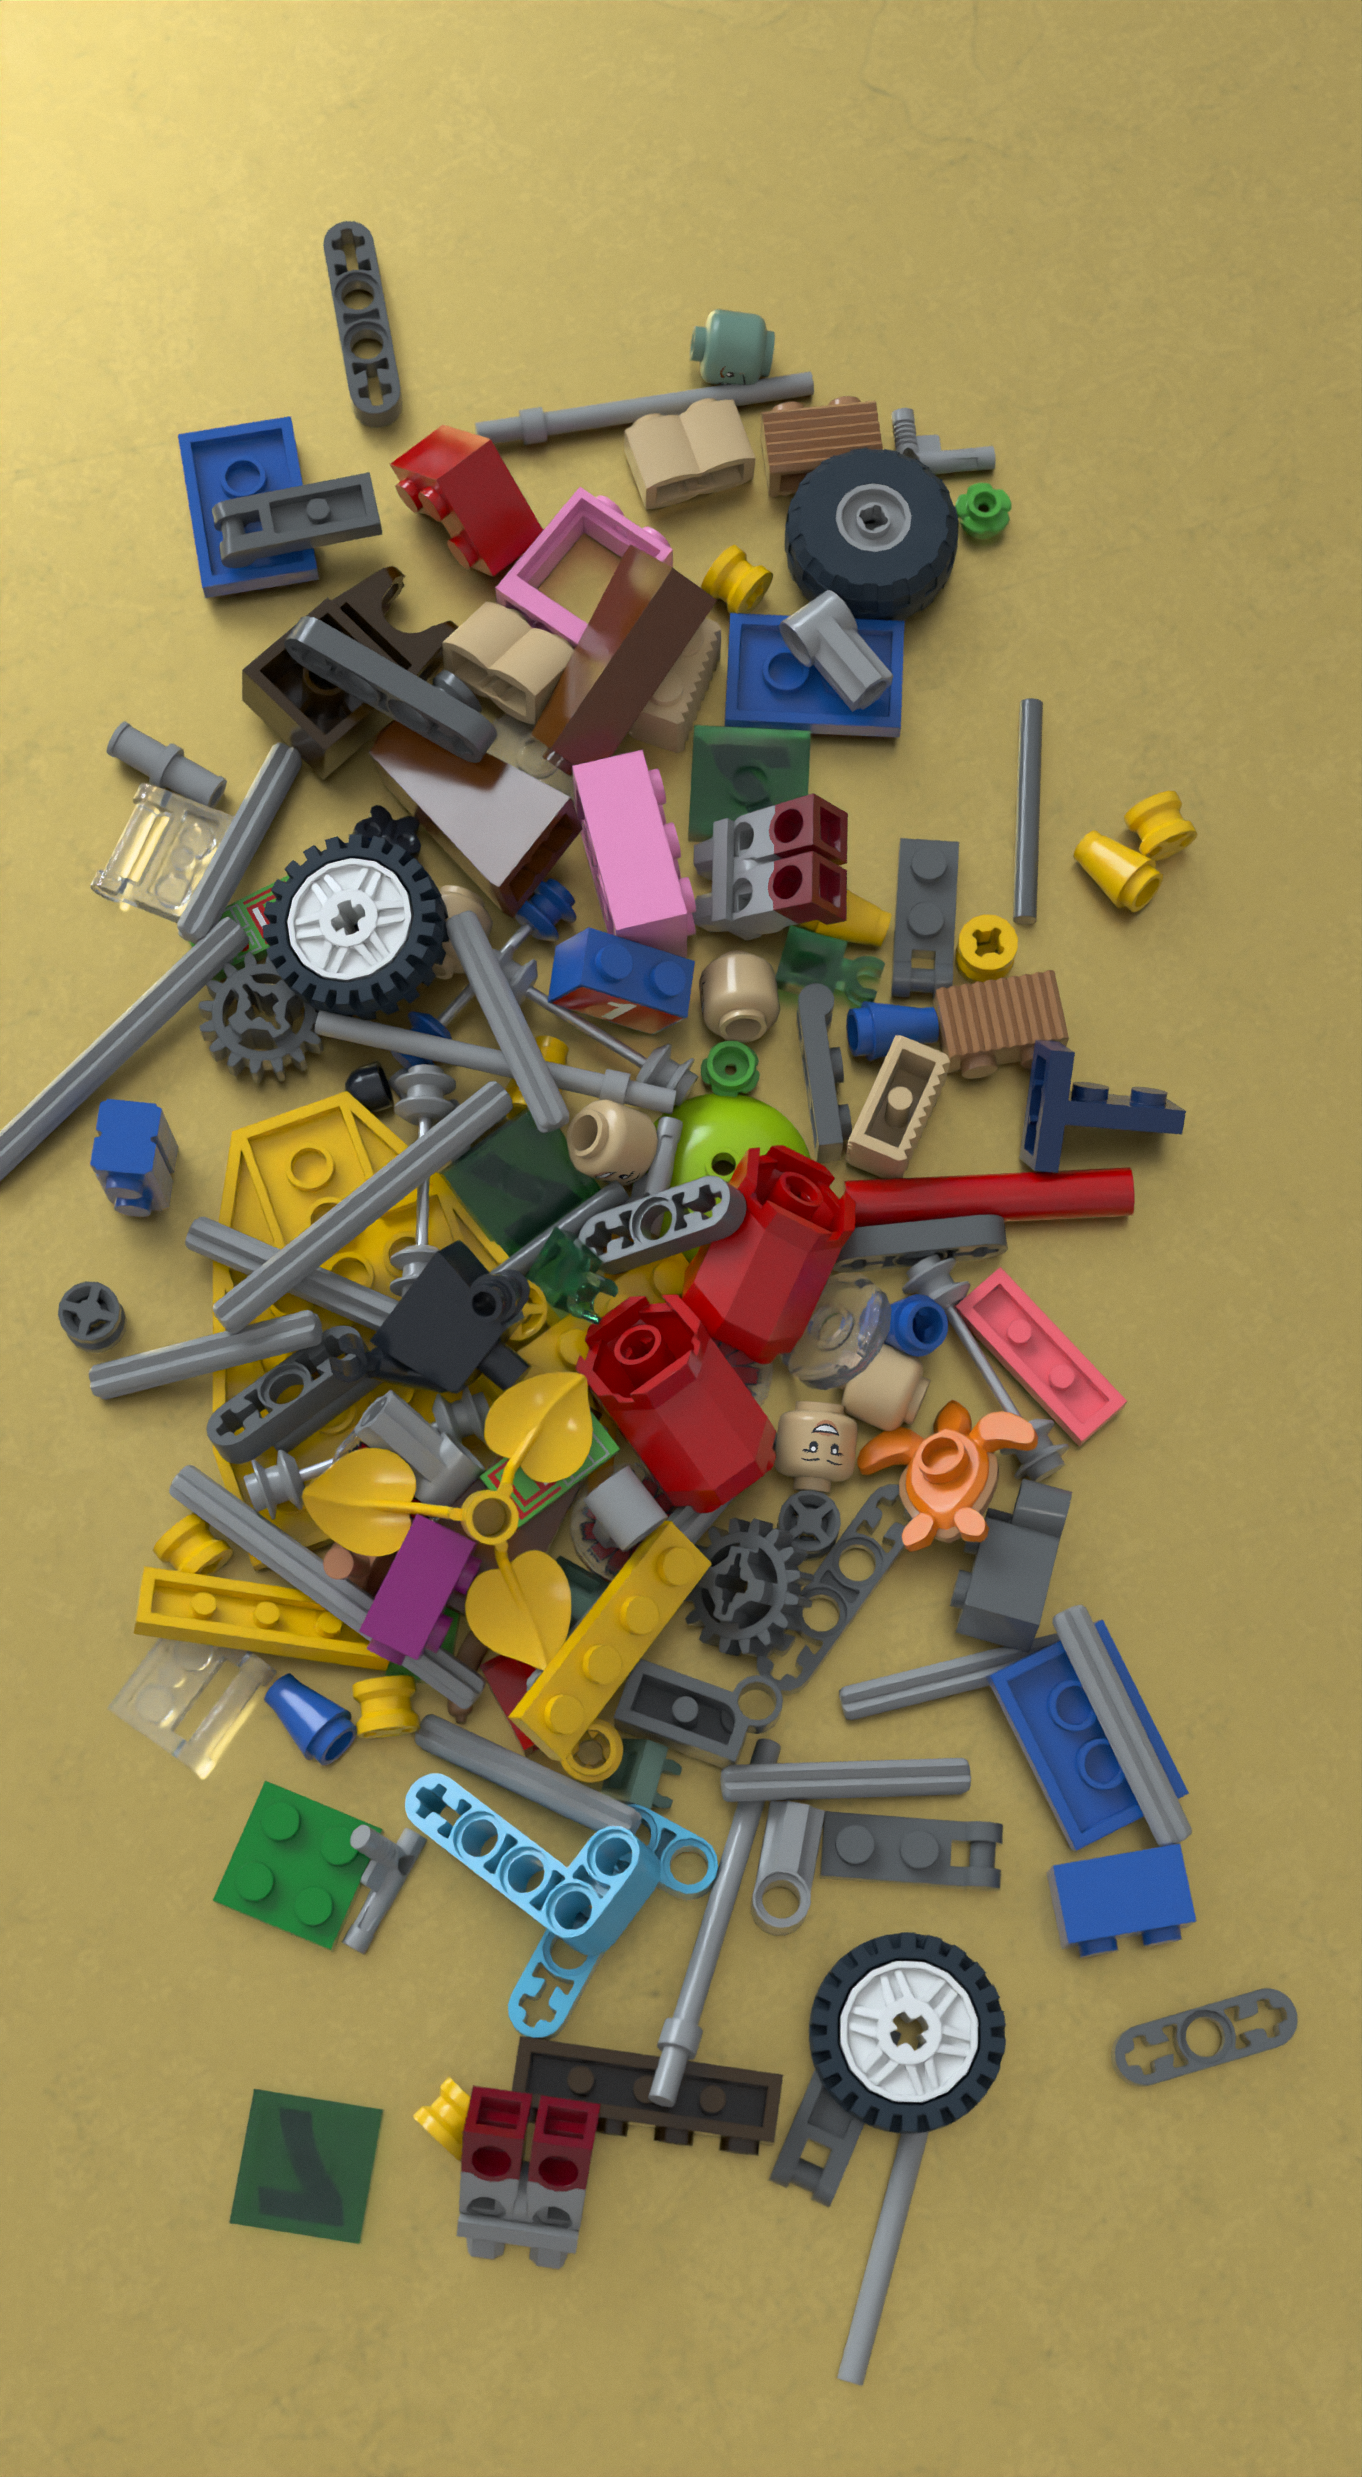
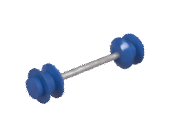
[391,878,577,1069]

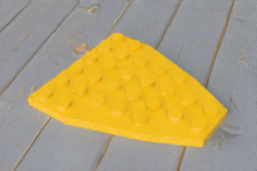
[213,1091,603,1571]

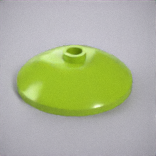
[632,1093,811,1263]

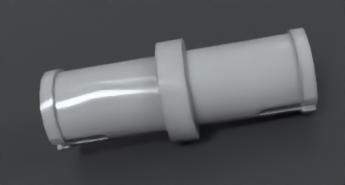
[106,721,227,812]

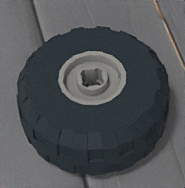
[784,448,959,621]

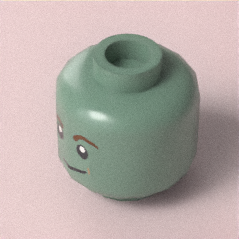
[690,309,775,385]

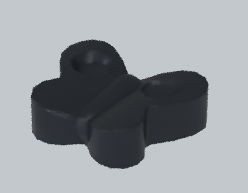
[352,805,421,860]

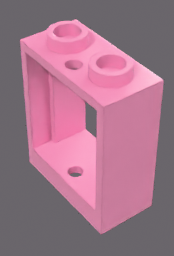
[495,487,673,650]

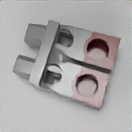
[692,793,848,941]
[457,2085,600,2269]

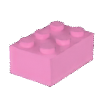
[572,750,696,958]

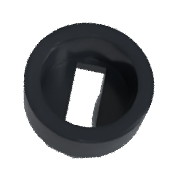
[345,1061,394,1112]

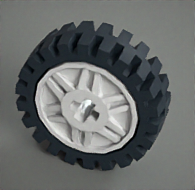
[263,834,449,1020]
[809,1932,1006,2134]

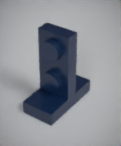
[1019,1040,1186,1173]

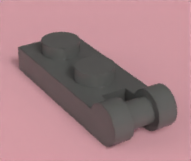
[212,472,382,568]
[891,838,959,999]
[796,983,852,1163]
[820,1811,1003,1891]
[769,2031,902,2208]

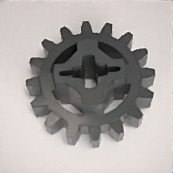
[198,952,324,1083]
[684,1518,814,1657]

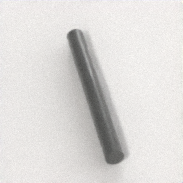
[1013,698,1043,925]

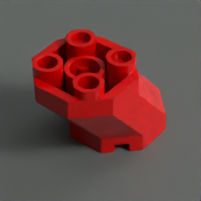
[682,1145,856,1365]
[575,1294,776,1513]

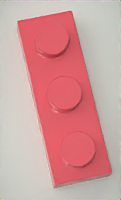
[955,1267,1127,1447]

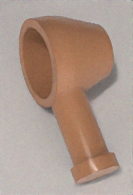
[323,1542,397,1597]

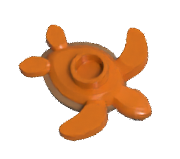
[857,1400,1038,1552]

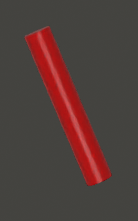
[843,1167,1135,1228]

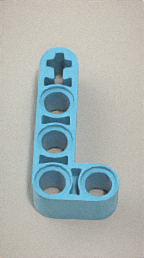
[405,1773,661,1955]
[508,1804,718,2040]

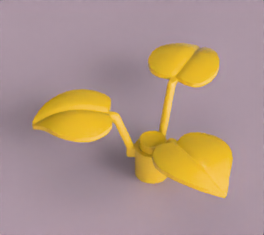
[302,1372,593,1670]

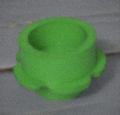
[955,483,1012,539]
[701,1041,760,1097]

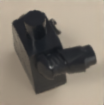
[329,1240,532,1394]

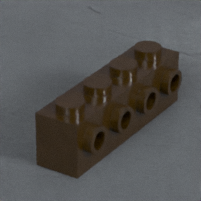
[512,2036,783,2156]

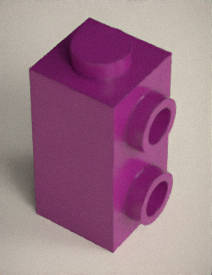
[358,1514,483,1666]

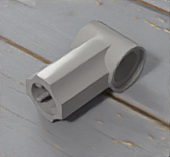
[779,590,893,711]
[354,1390,485,1507]
[583,1466,668,1552]
[751,1801,825,1936]

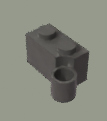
[950,1478,1072,1653]
[613,1659,783,1768]

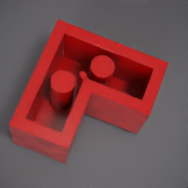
[390,424,543,576]

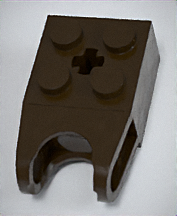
[242,566,458,779]

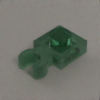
[775,926,885,1006]
[525,1226,618,1325]

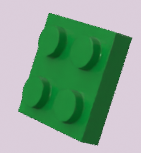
[213,1781,384,1952]

